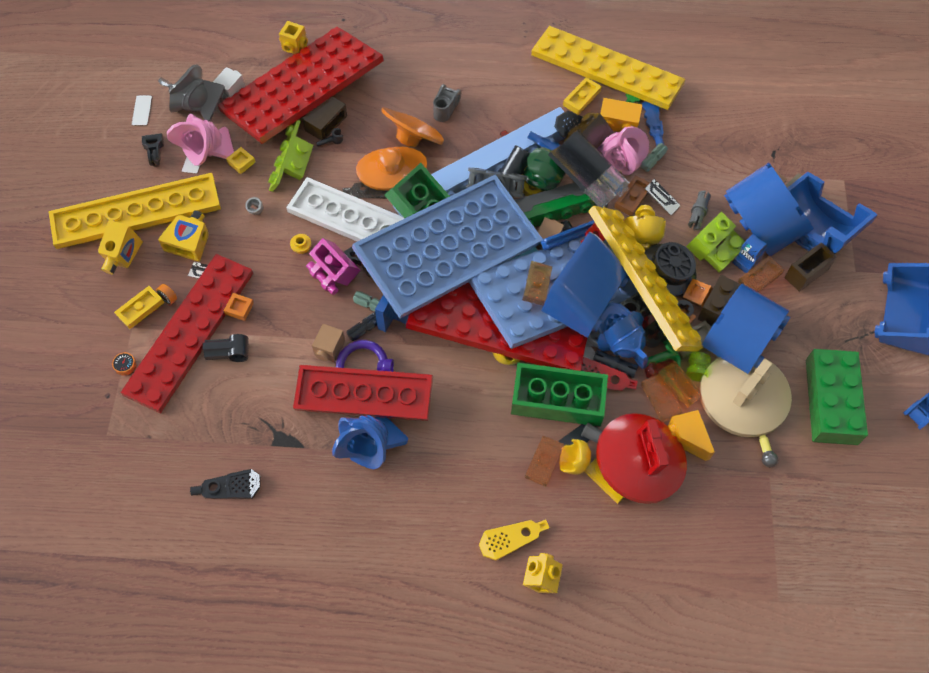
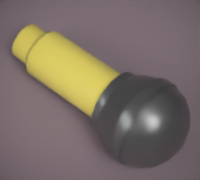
[759,435,779,467]

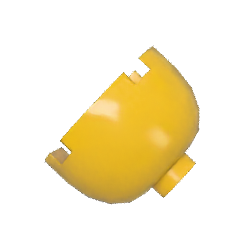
[624,215,666,250]

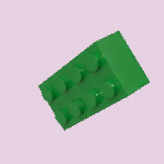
[384,163,450,218]
[805,349,868,445]
[511,363,608,427]

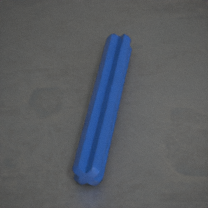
[541,220,595,250]

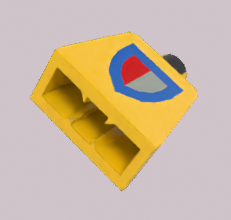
[158,211,209,262]
[98,220,143,275]

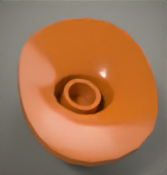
[381,107,444,147]
[356,147,427,191]

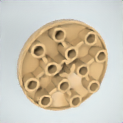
[700,357,792,437]

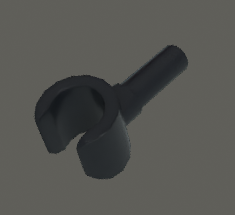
[316,128,343,147]

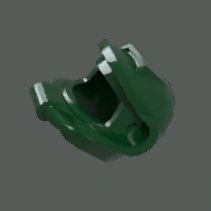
[522,147,566,191]

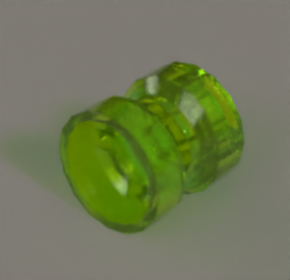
[686,352,711,382]

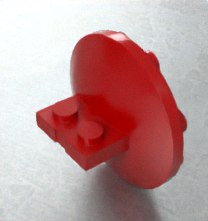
[596,413,687,504]

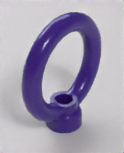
[336,340,394,372]

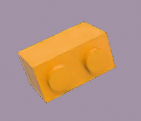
[600,98,642,132]

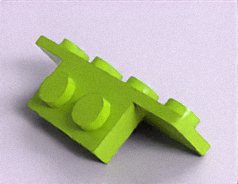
[268,120,313,192]

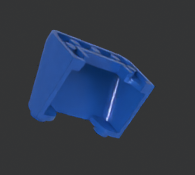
[541,232,630,338]
[875,263,929,356]

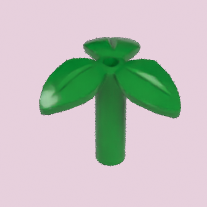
[647,339,681,375]

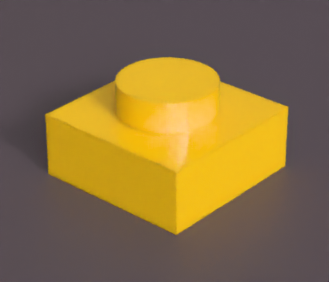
[226,147,256,174]

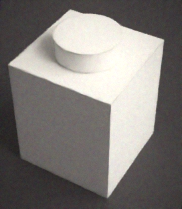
[213,67,245,99]

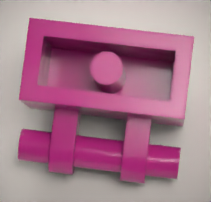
[306,238,361,295]

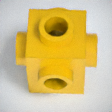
[279,21,308,54]
[523,553,563,593]

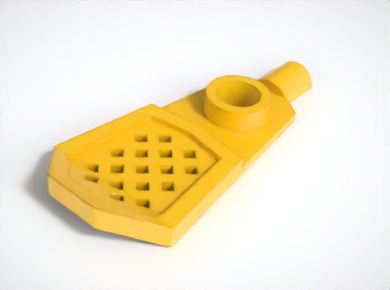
[479,520,550,561]

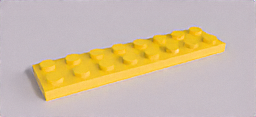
[531,26,685,110]
[49,172,221,249]
[588,206,703,352]

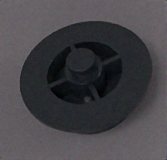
[645,242,697,296]

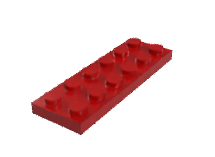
[293,365,433,421]

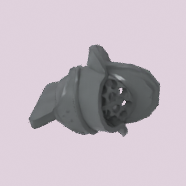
[158,64,225,121]

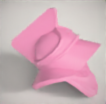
[167,114,234,166]
[597,126,649,176]

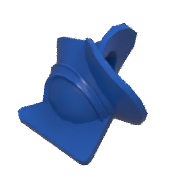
[597,302,648,370]
[332,415,408,469]

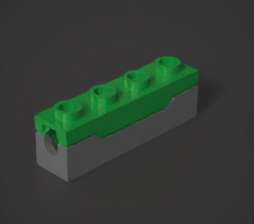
[515,182,596,227]

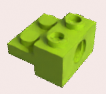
[686,211,745,273]

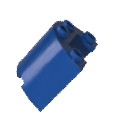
[724,162,814,257]
[787,172,877,254]
[702,283,791,374]

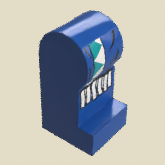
[732,234,768,274]

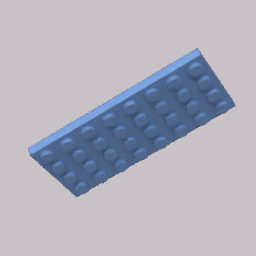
[352,175,542,318]
[469,235,638,349]

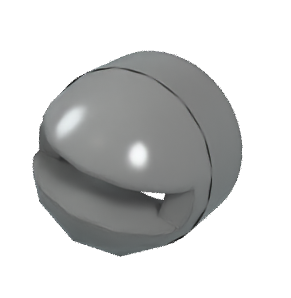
[245,197,263,215]

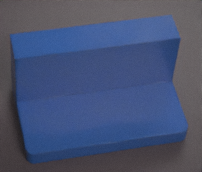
[375,295,409,333]

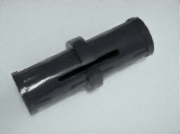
[593,350,639,378]

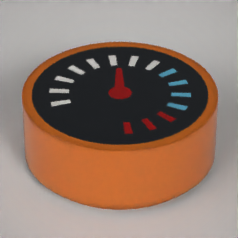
[156,284,177,305]
[112,352,137,376]

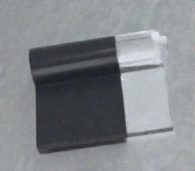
[548,130,630,208]

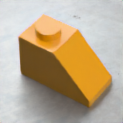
[668,410,715,461]

